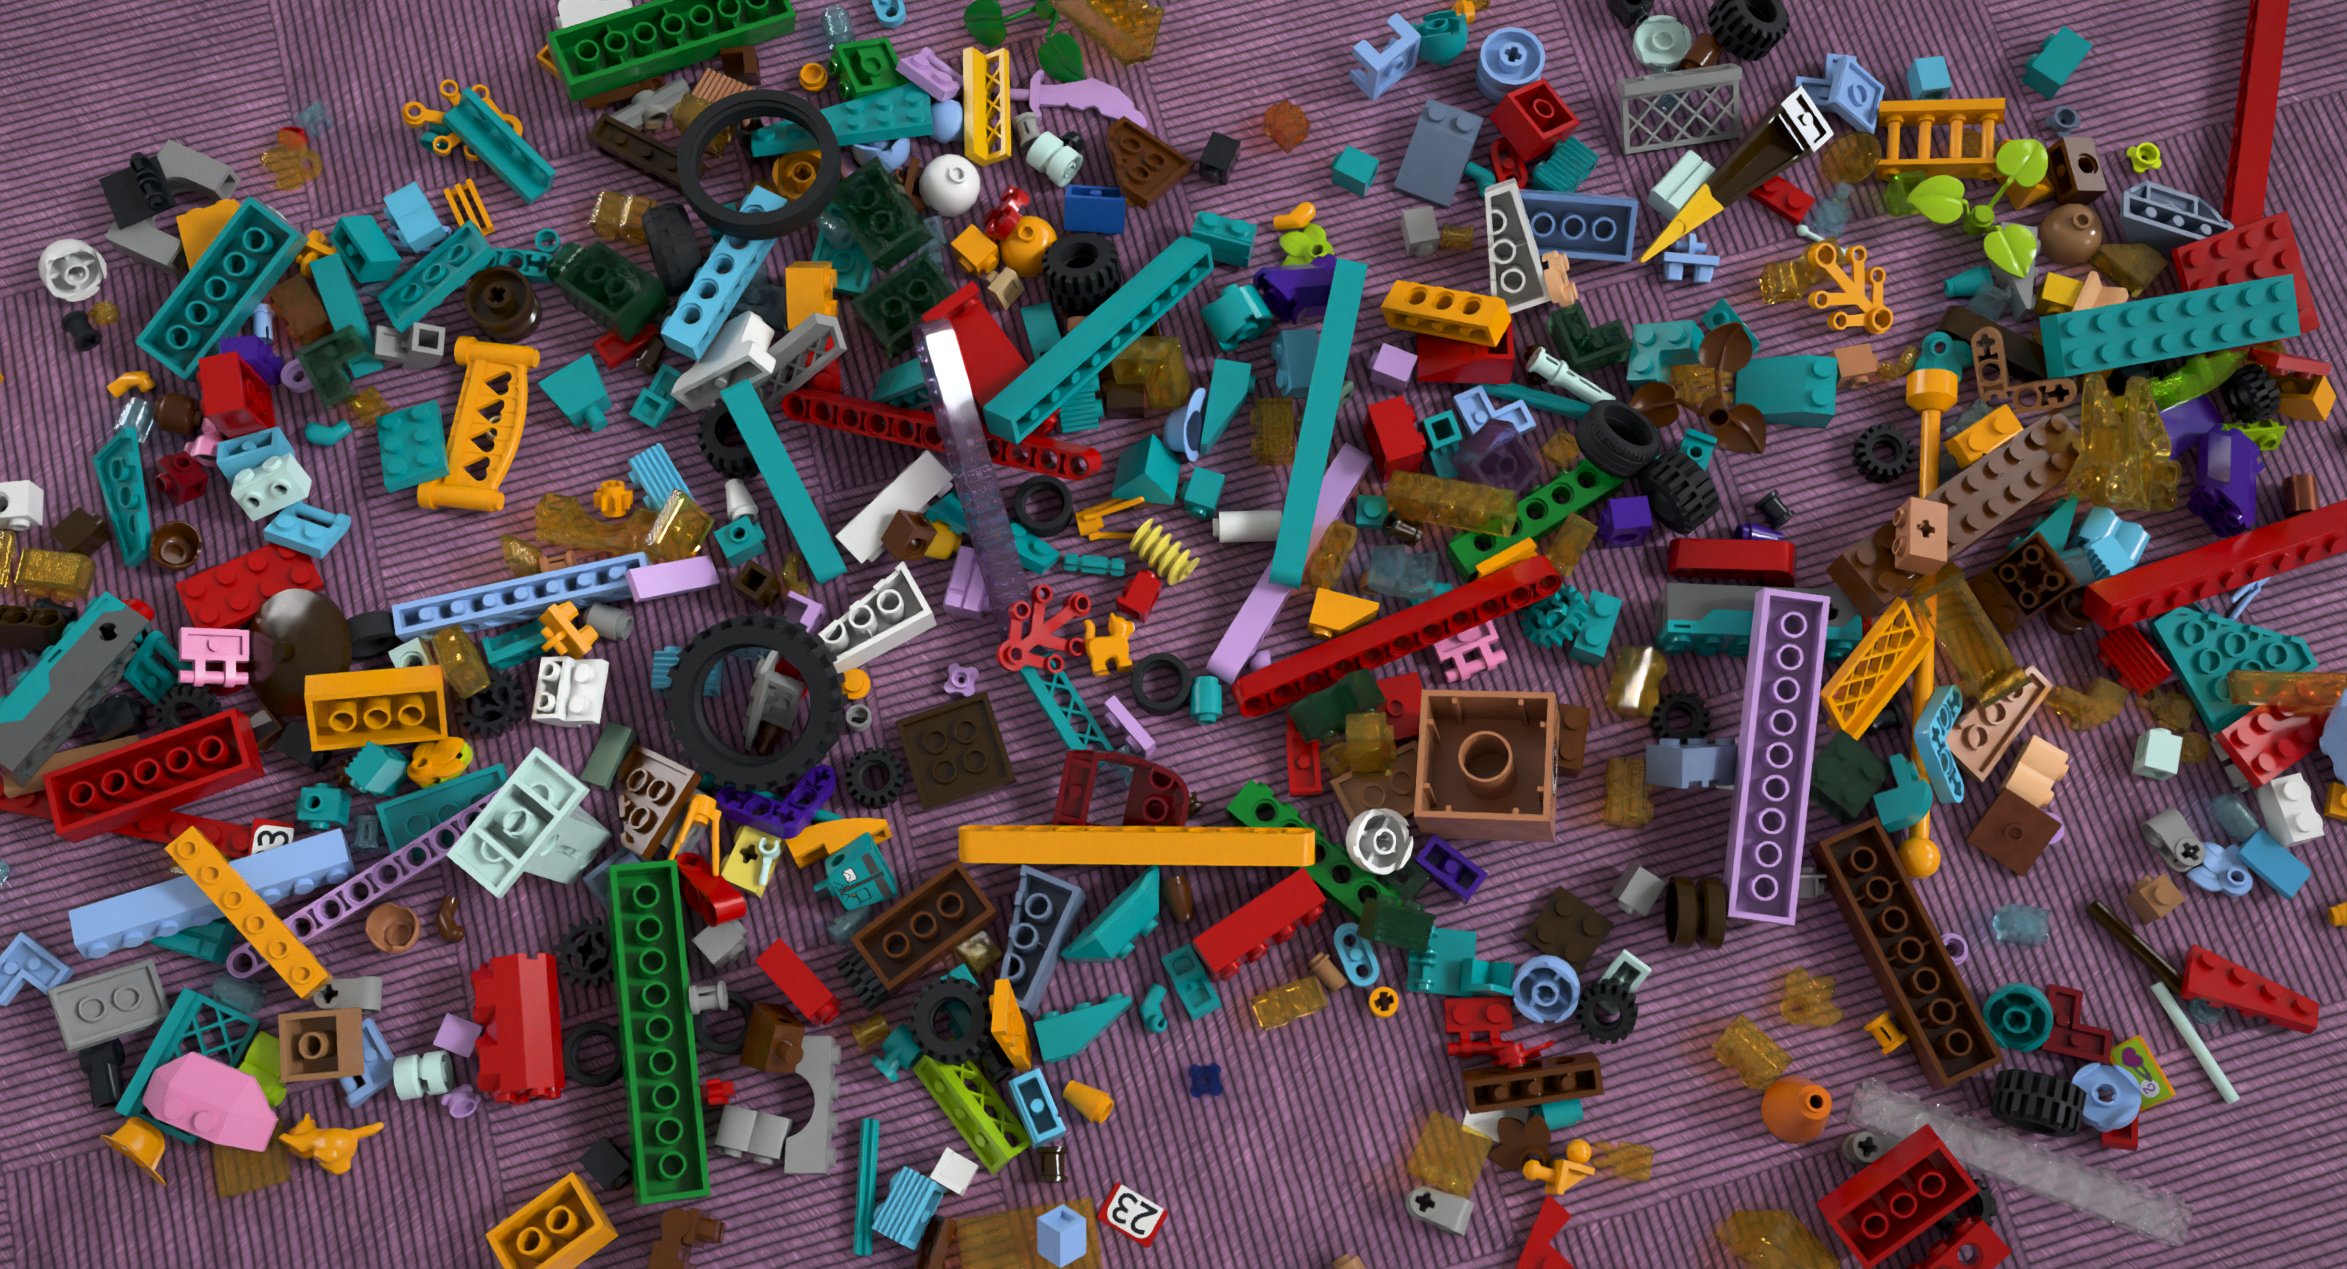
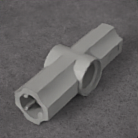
[610,77,691,131]

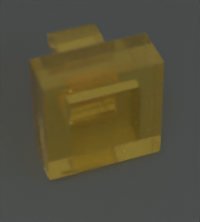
[347,385,394,429]

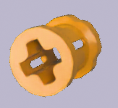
[1863,1010,1909,1055]

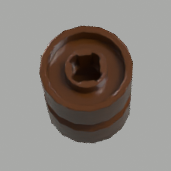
[2045,583,2093,635]

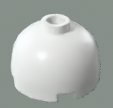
[919,154,980,217]
[38,239,107,302]
[1345,808,1413,875]

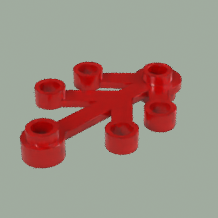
[996,584,1091,675]

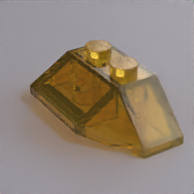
[1714,1210,1840,1269]

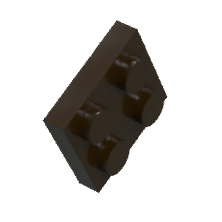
[1522,885,1614,976]

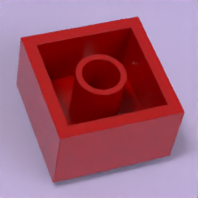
[1489,78,1581,162]
[1363,395,1426,484]

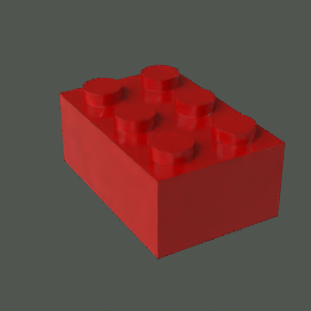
[196,351,277,440]

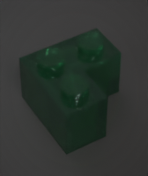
[1546,302,1633,376]
[294,324,373,410]
[1288,668,1386,744]

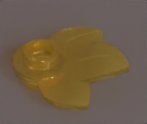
[260,130,323,191]
[1780,965,1844,1028]

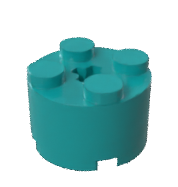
[1200,284,1274,352]

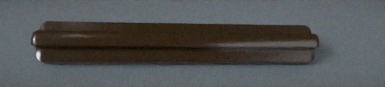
[2086,899,2189,1002]

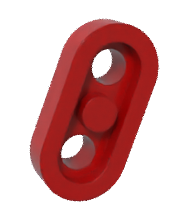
[1489,137,1528,189]

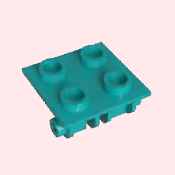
[1406,924,1477,998]

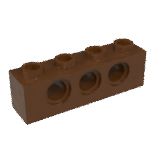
[1460,1051,1604,1114]

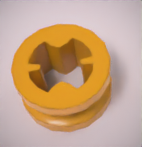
[1368,987,1399,1018]

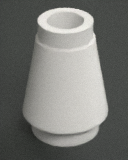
[725,479,758,523]

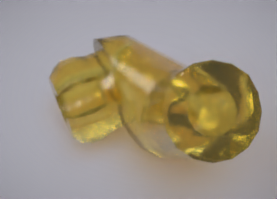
[1877,346,1919,382]

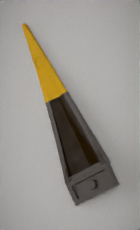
[1637,85,1834,263]

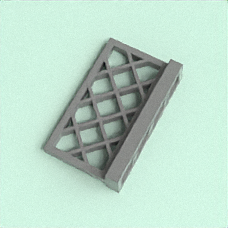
[1616,63,1742,154]

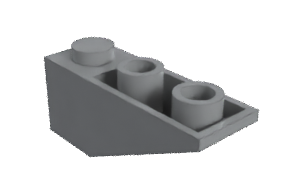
[1989,222,2041,322]

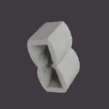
[714,1104,794,1165]

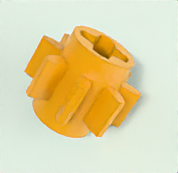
[593,480,633,517]

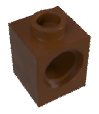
[881,509,937,562]

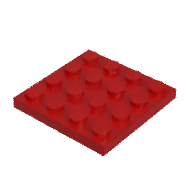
[2171,211,2320,366]

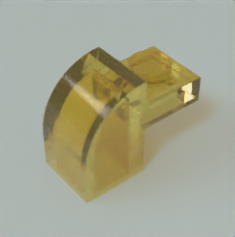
[2044,676,2130,732]

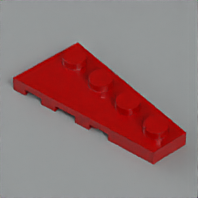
[2180,944,2319,1035]

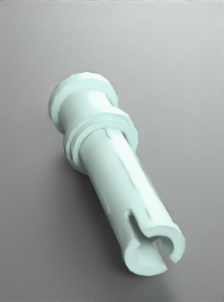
[1526,346,1616,405]

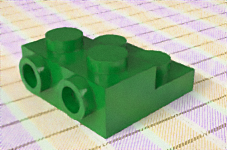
[828,37,910,101]

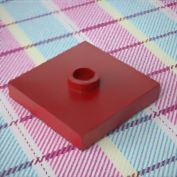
[1356,671,1423,748]

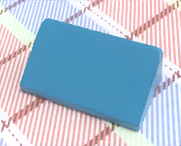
[2236,828,2311,900]

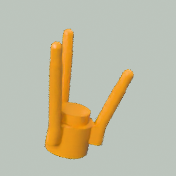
[1075,496,1144,541]
[667,794,722,877]

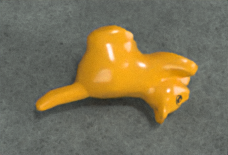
[278,1113,384,1175]

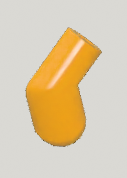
[1273,202,1316,231]

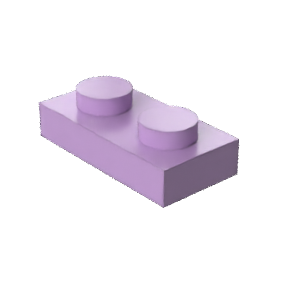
[1104,695,1156,758]

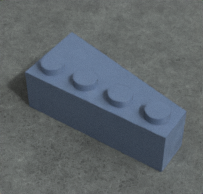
[1000,864,1087,1017]

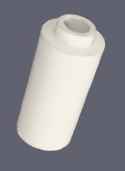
[1213,510,1282,543]

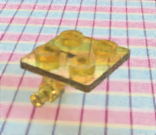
[1406,1110,1493,1199]

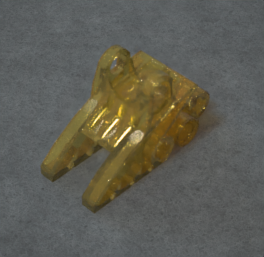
[2066,374,2182,512]

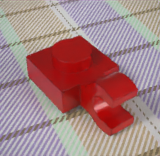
[700,1078,736,1107]

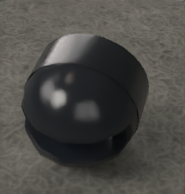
[1060,131,1085,153]

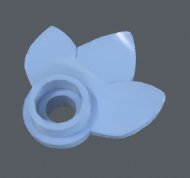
[2187,842,2253,897]

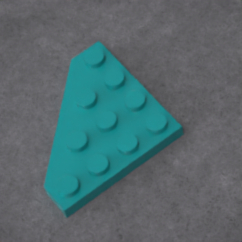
[2147,607,2319,732]

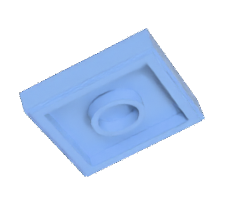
[1827,54,1885,137]

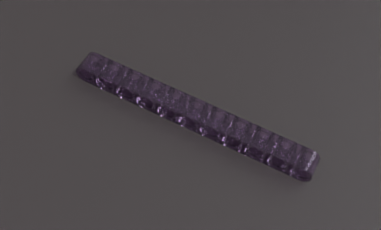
[912,317,1044,660]

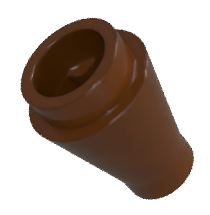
[1159,874,1195,925]

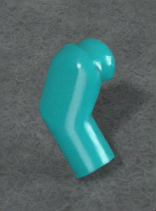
[304,419,354,447]
[1139,983,1168,1033]

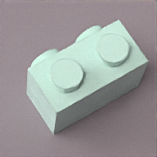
[230,452,312,522]

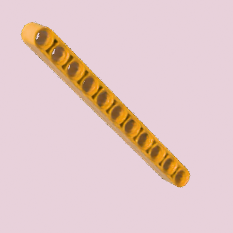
[958,825,1315,866]

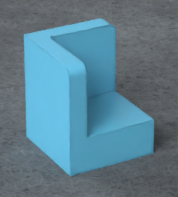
[1907,56,1952,100]

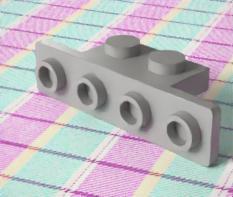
[742,650,805,751]

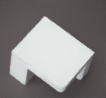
[930,1147,979,1196]

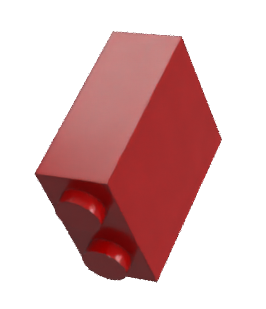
[755,938,843,1027]

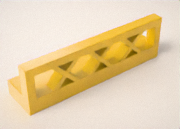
[963,46,1011,167]

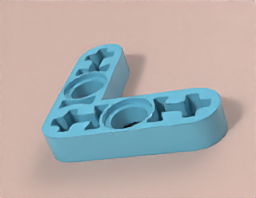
[1914,685,1964,804]

